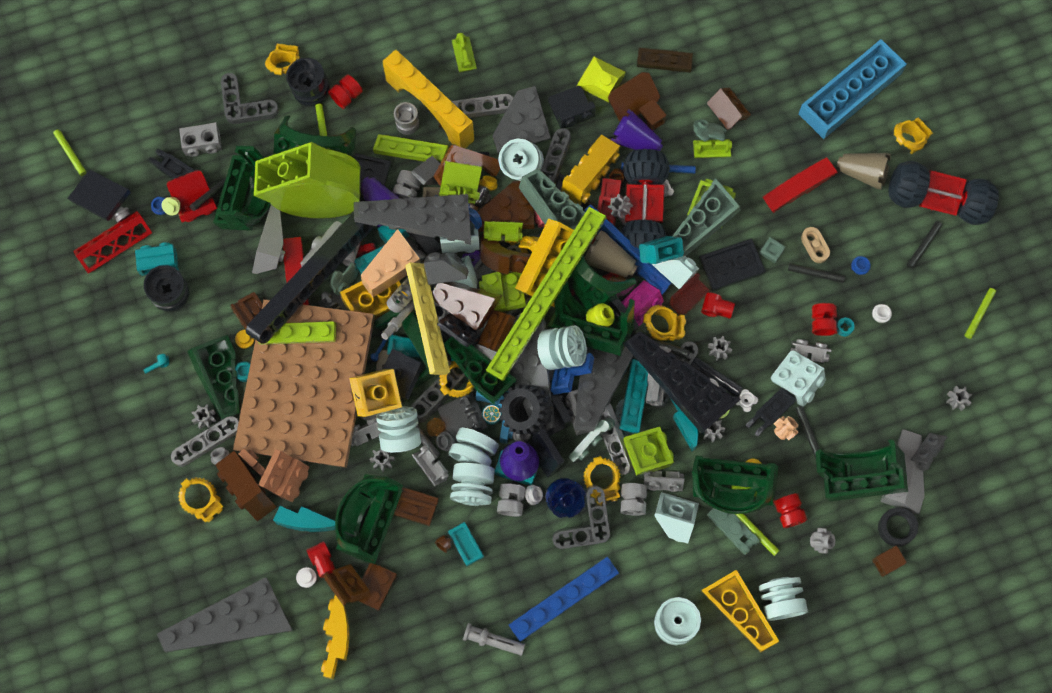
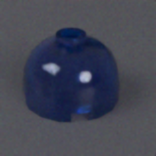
[545,477,586,518]

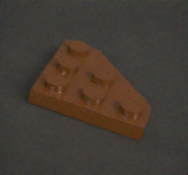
[478,181,534,232]

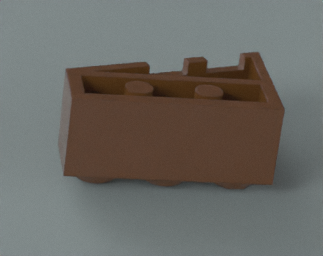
[215,451,277,522]

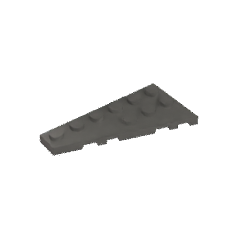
[354,194,471,245]
[508,314,555,434]
[574,346,634,432]
[157,577,293,653]

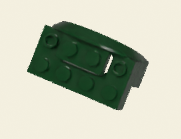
[273,115,356,156]
[213,146,271,231]
[567,256,636,310]
[548,281,635,356]
[374,300,443,389]
[816,439,908,502]
[692,455,778,514]
[335,474,403,564]

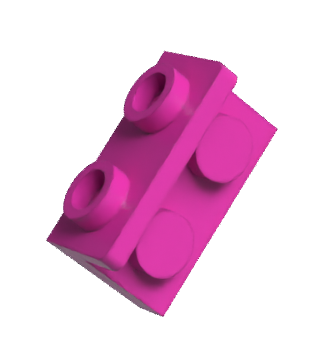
[621,280,664,326]

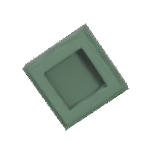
[759,237,786,263]

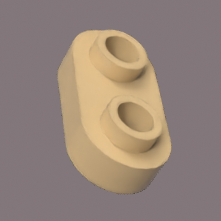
[801,227,830,263]

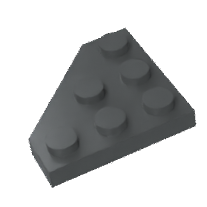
[492,86,551,154]

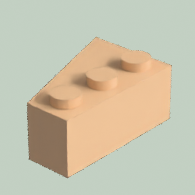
[361,229,420,297]

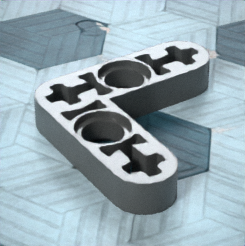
[221,73,279,124]
[552,485,610,549]

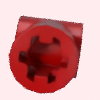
[701,293,735,319]
[306,541,336,578]

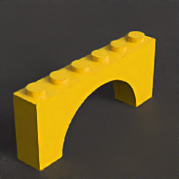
[382,50,474,148]

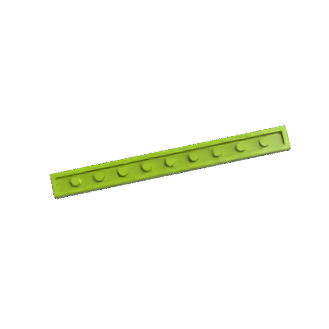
[486,207,606,381]

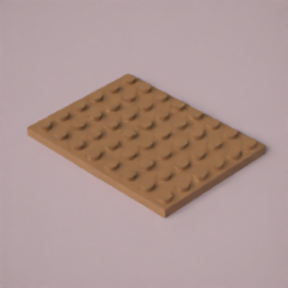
[233,300,375,468]

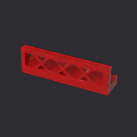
[73,211,152,274]

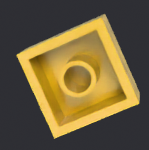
[349,369,402,417]

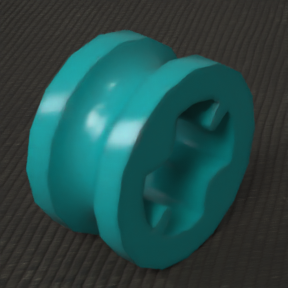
[837,317,854,337]

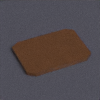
[608,72,660,121]

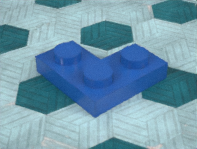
[551,353,594,395]

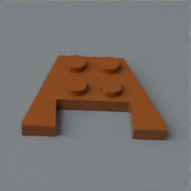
[433,145,500,222]

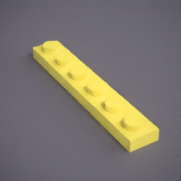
[405,262,450,375]

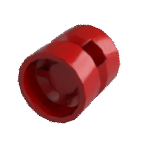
[328,74,363,109]
[812,303,837,336]
[774,493,808,529]

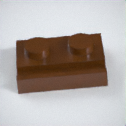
[230,292,263,338]
[477,310,515,352]
[393,487,439,527]
[324,564,370,606]
[358,564,397,611]

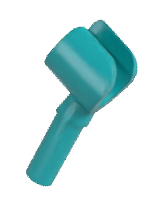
[143,354,169,374]

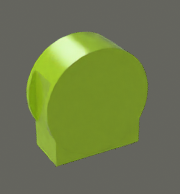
[254,142,361,218]

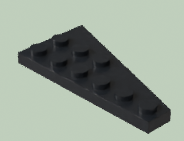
[624,331,741,434]

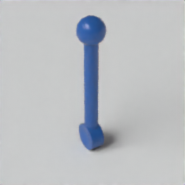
[371,332,394,362]

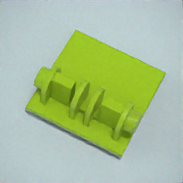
[439,161,482,204]

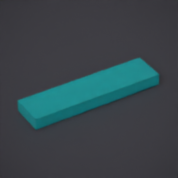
[619,359,648,434]

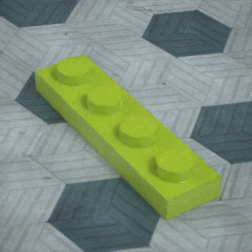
[373,134,449,163]
[258,321,336,345]

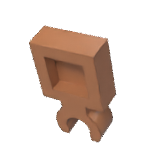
[238,449,266,477]

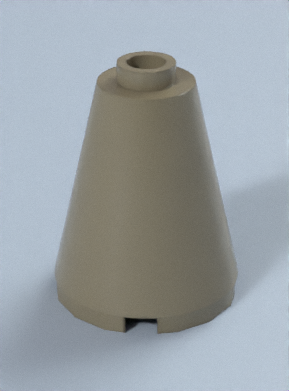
[837,153,891,190]
[584,230,638,278]

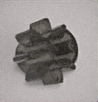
[472,185,492,208]

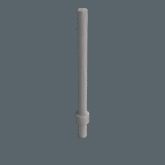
[381,284,435,340]

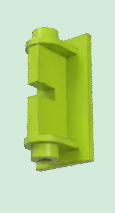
[452,33,477,72]
[693,139,732,158]
[483,221,523,242]

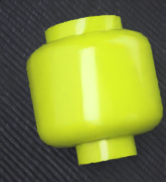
[586,303,615,327]

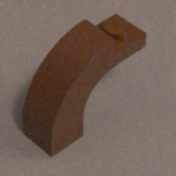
[480,234,531,274]

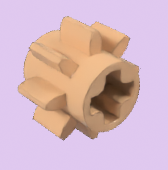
[774,416,798,440]

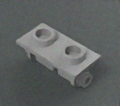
[790,339,831,363]
[351,416,381,447]
[412,445,449,486]
[644,471,684,492]

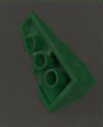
[187,334,240,420]
[444,336,517,404]

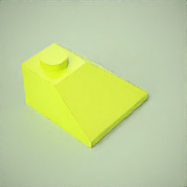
[577,57,626,103]

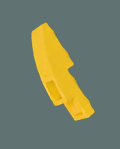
[321,595,349,680]

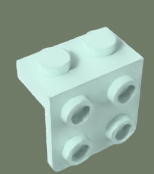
[771,351,826,407]

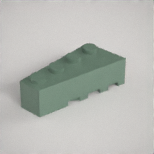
[519,169,585,230]
[672,178,741,256]

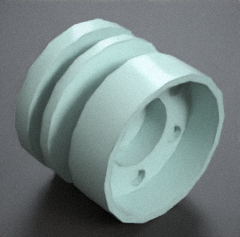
[537,325,587,370]
[376,406,421,452]
[450,463,495,506]
[759,577,808,621]

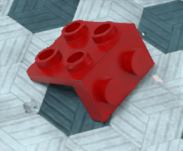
[167,170,217,222]

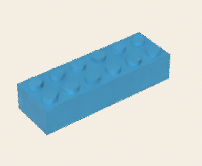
[799,39,907,139]

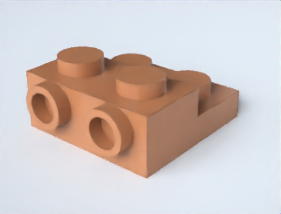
[258,449,309,502]

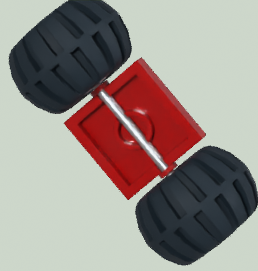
[621,149,670,249]
[889,161,999,225]

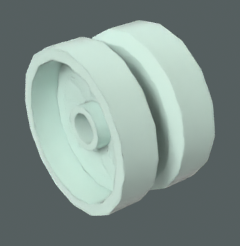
[498,138,544,181]
[449,427,499,466]
[654,597,701,646]

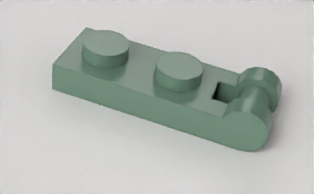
[568,418,615,462]
[707,508,760,555]

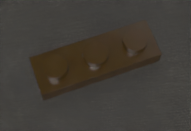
[637,48,693,73]

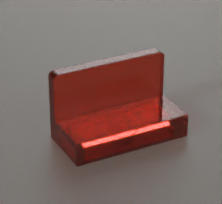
[669,273,710,315]

